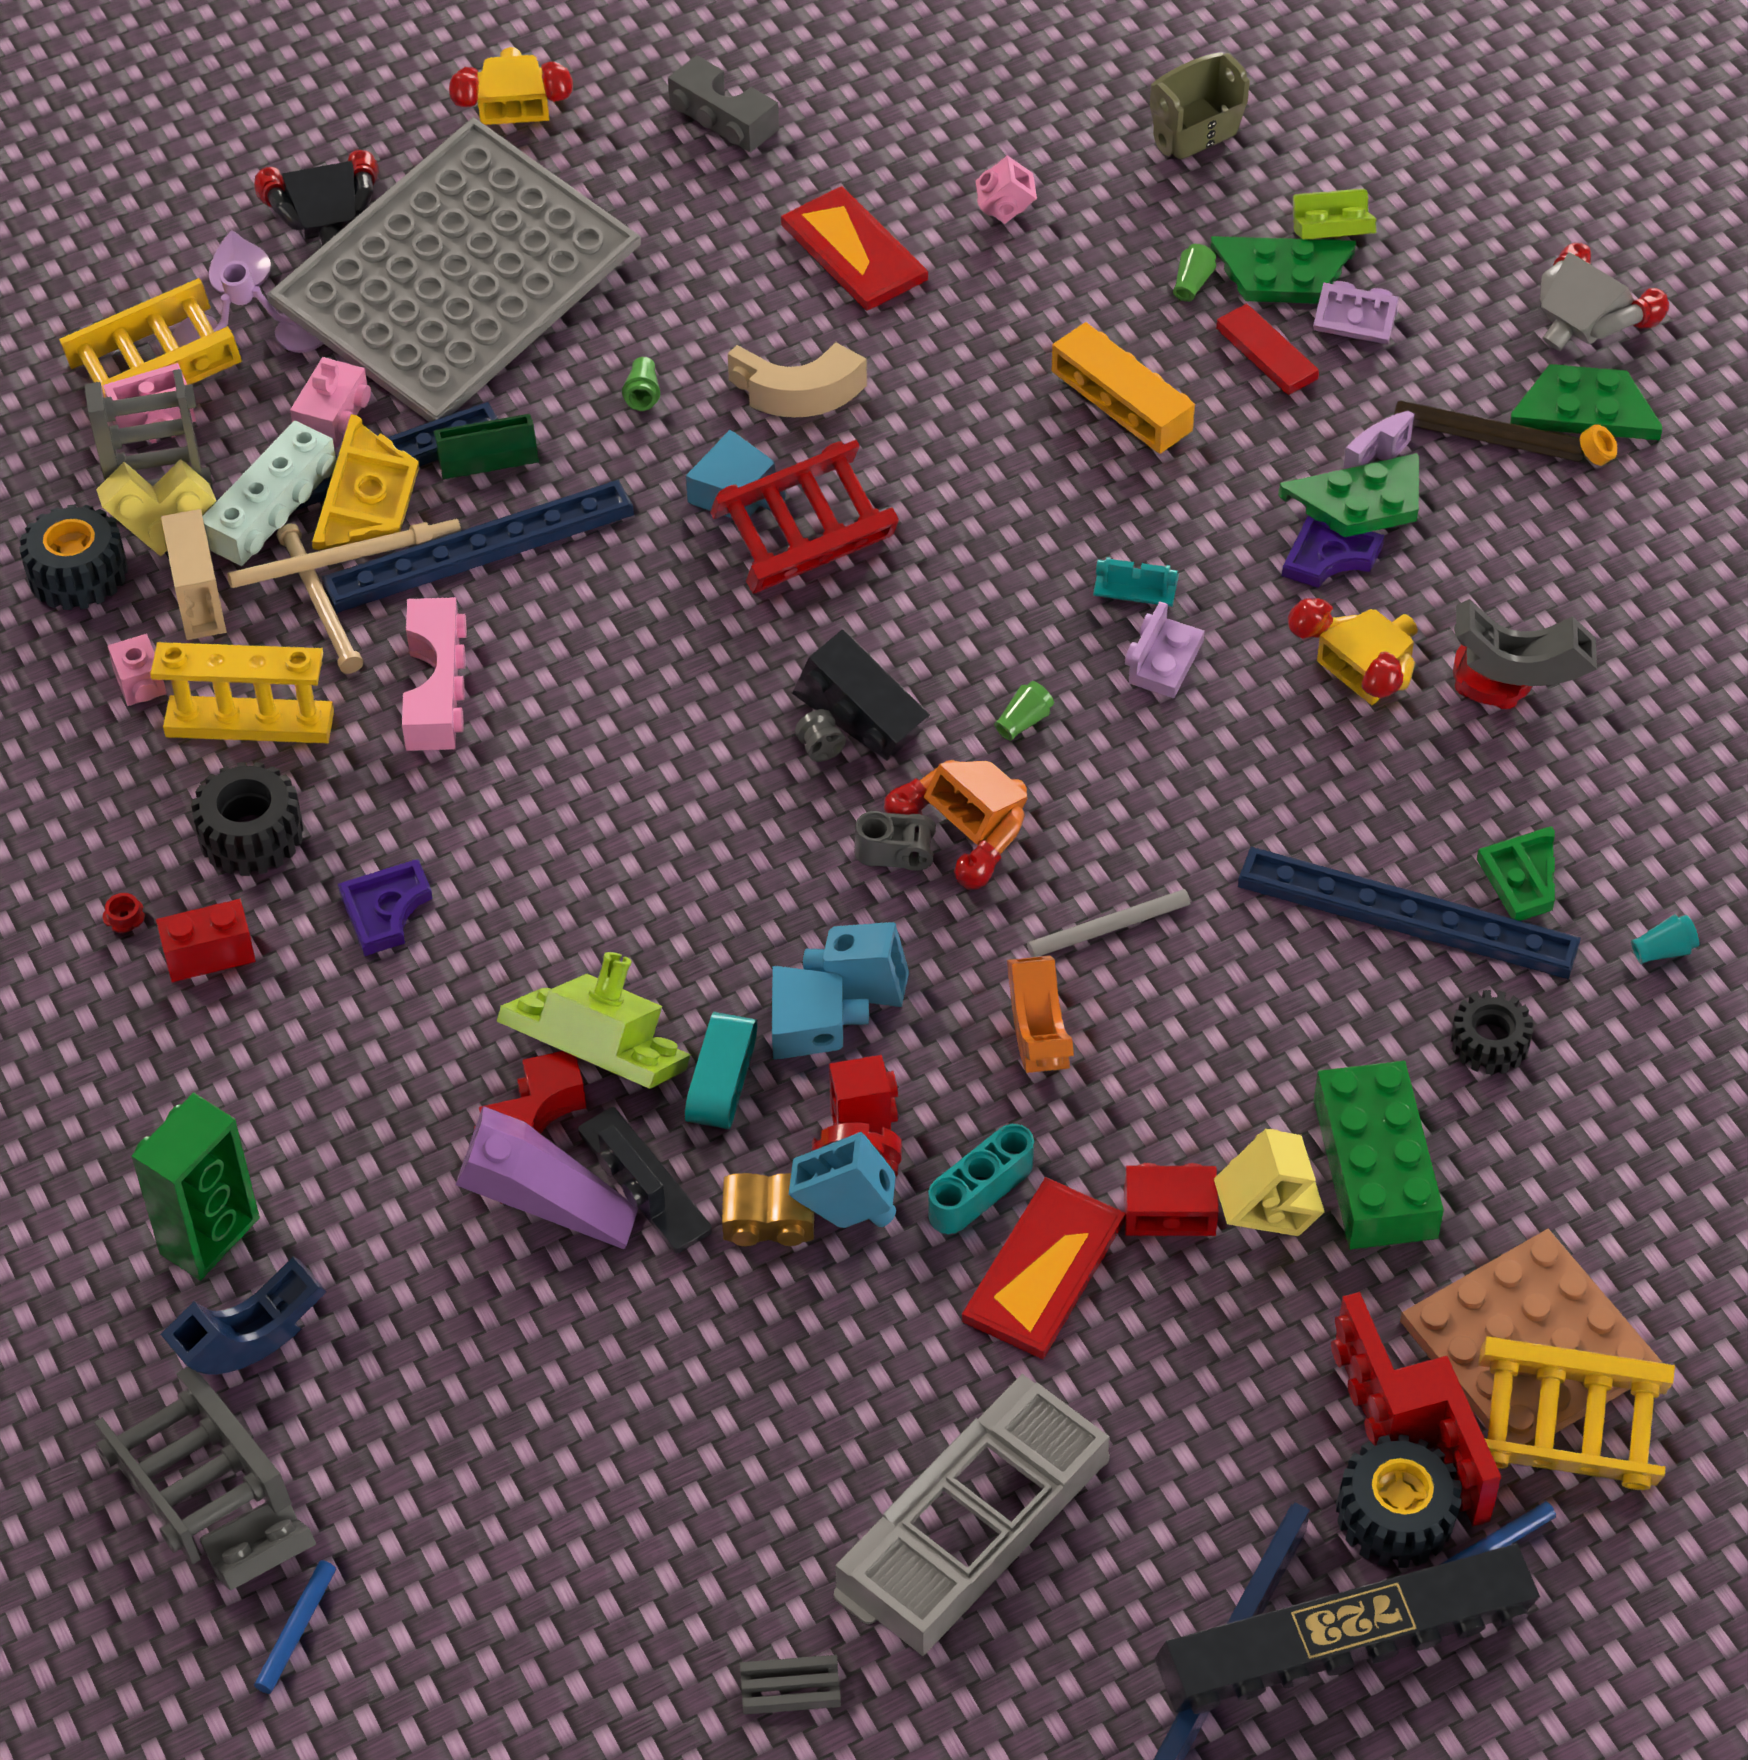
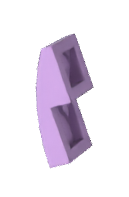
[1343,411,1414,469]

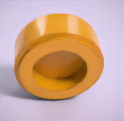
[1580,424,1617,466]

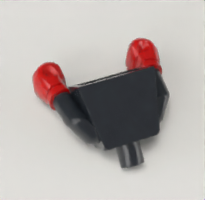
[254,150,379,246]

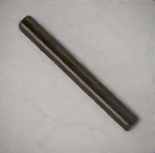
[1394,400,1584,462]

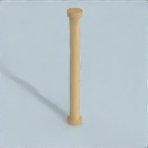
[277,523,363,674]

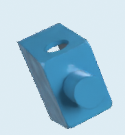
[686,430,786,518]
[803,922,909,1007]
[772,966,869,1059]
[788,1132,896,1228]

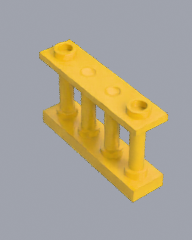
[59,278,242,398]
[150,642,334,743]
[1478,1336,1675,1490]

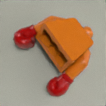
[884,760,1028,890]

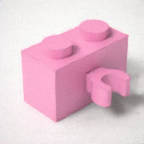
[290,357,371,448]
[103,363,196,444]

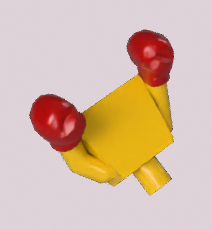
[449,47,573,125]
[1288,598,1418,705]

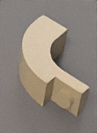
[728,342,867,417]

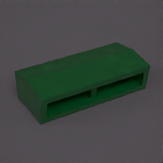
[434,414,539,480]

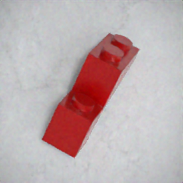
[473,1051,586,1204]

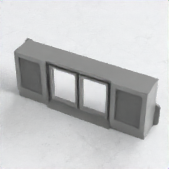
[834,1374,1110,1656]

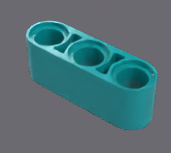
[685,1012,758,1129]
[928,1124,1034,1234]

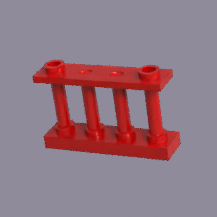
[710,440,900,594]

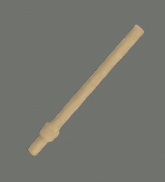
[227,519,461,588]

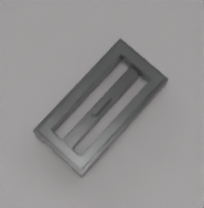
[740,1655,841,1715]

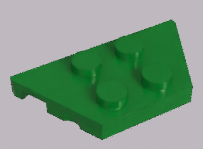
[1210,236,1356,304]
[1510,364,1662,441]
[1278,453,1419,537]

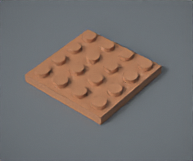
[1400,1229,1663,1446]

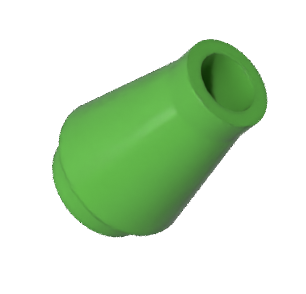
[1173,244,1216,302]
[622,357,660,411]
[994,681,1054,741]

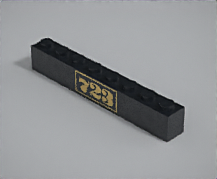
[1154,1543,1540,1714]

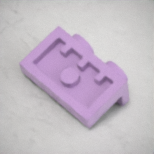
[1313,281,1399,345]
[1125,602,1205,698]

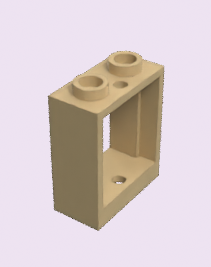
[161,509,227,640]

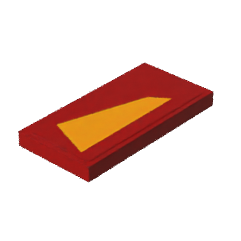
[781,186,928,311]
[962,1177,1126,1360]

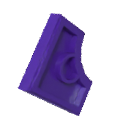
[1281,516,1385,588]
[338,859,433,956]

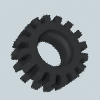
[1451,990,1534,1075]

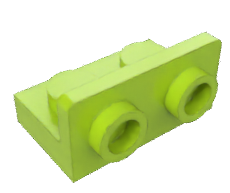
[1293,189,1376,239]

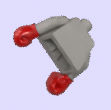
[1540,242,1669,351]

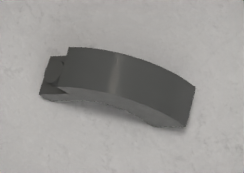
[1454,599,1597,686]

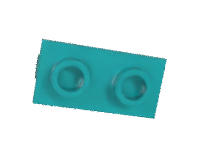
[1093,557,1179,607]

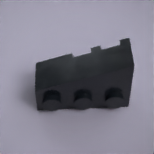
[792,629,930,761]

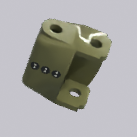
[1150,52,1250,159]

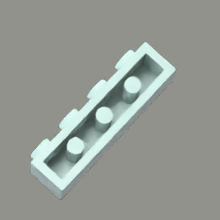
[203,420,337,566]

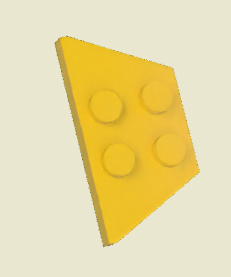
[312,414,419,550]

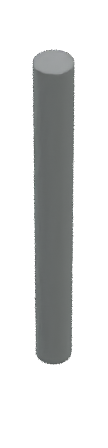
[1027,889,1190,957]

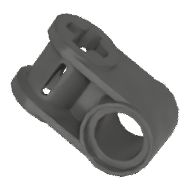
[854,811,936,871]

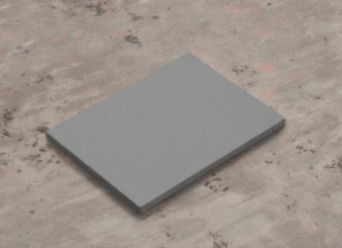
[267,117,641,422]

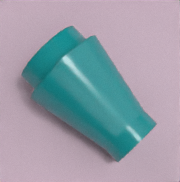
[1631,914,1700,964]

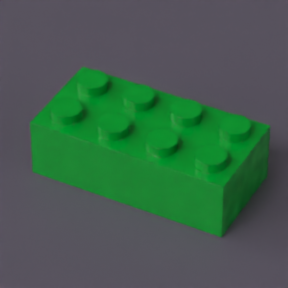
[1314,1060,1444,1250]
[131,1092,260,1281]

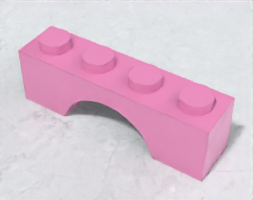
[402,597,467,751]

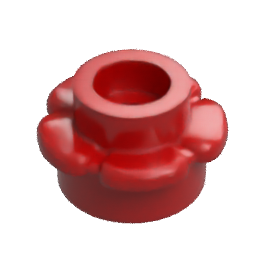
[103,893,145,933]

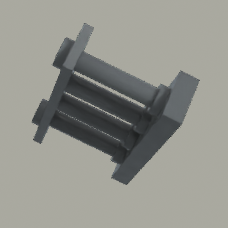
[84,369,214,522]
[94,1366,292,1565]

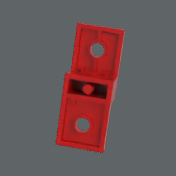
[1331,1292,1501,1526]

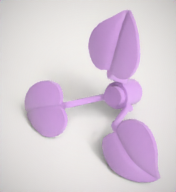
[172,230,324,353]

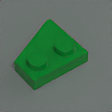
[1477,826,1555,921]

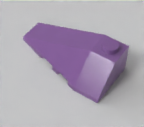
[455,1106,638,1249]

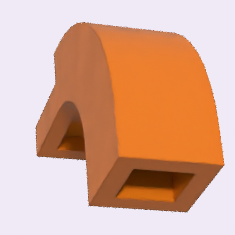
[1007,955,1074,1073]

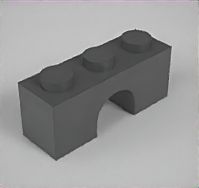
[668,55,779,153]

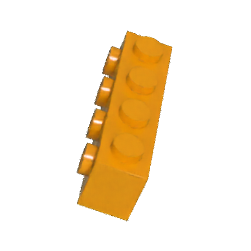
[1051,322,1195,454]

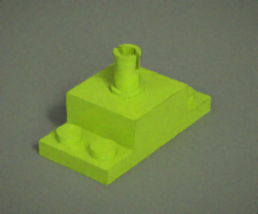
[496,952,691,1089]

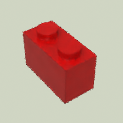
[156,898,256,982]
[829,1055,898,1135]
[1124,1163,1219,1236]

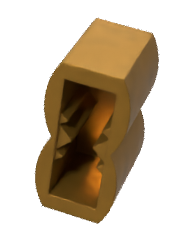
[722,1173,814,1246]

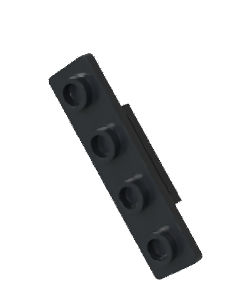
[578,1107,712,1254]

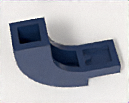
[160,1256,327,1375]

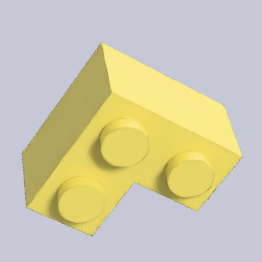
[96,459,216,556]
[1214,1129,1325,1236]

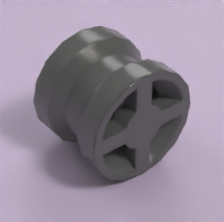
[795,709,846,762]

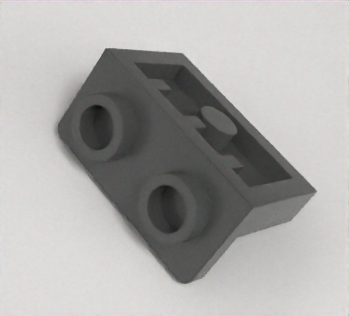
[200,1502,316,1591]

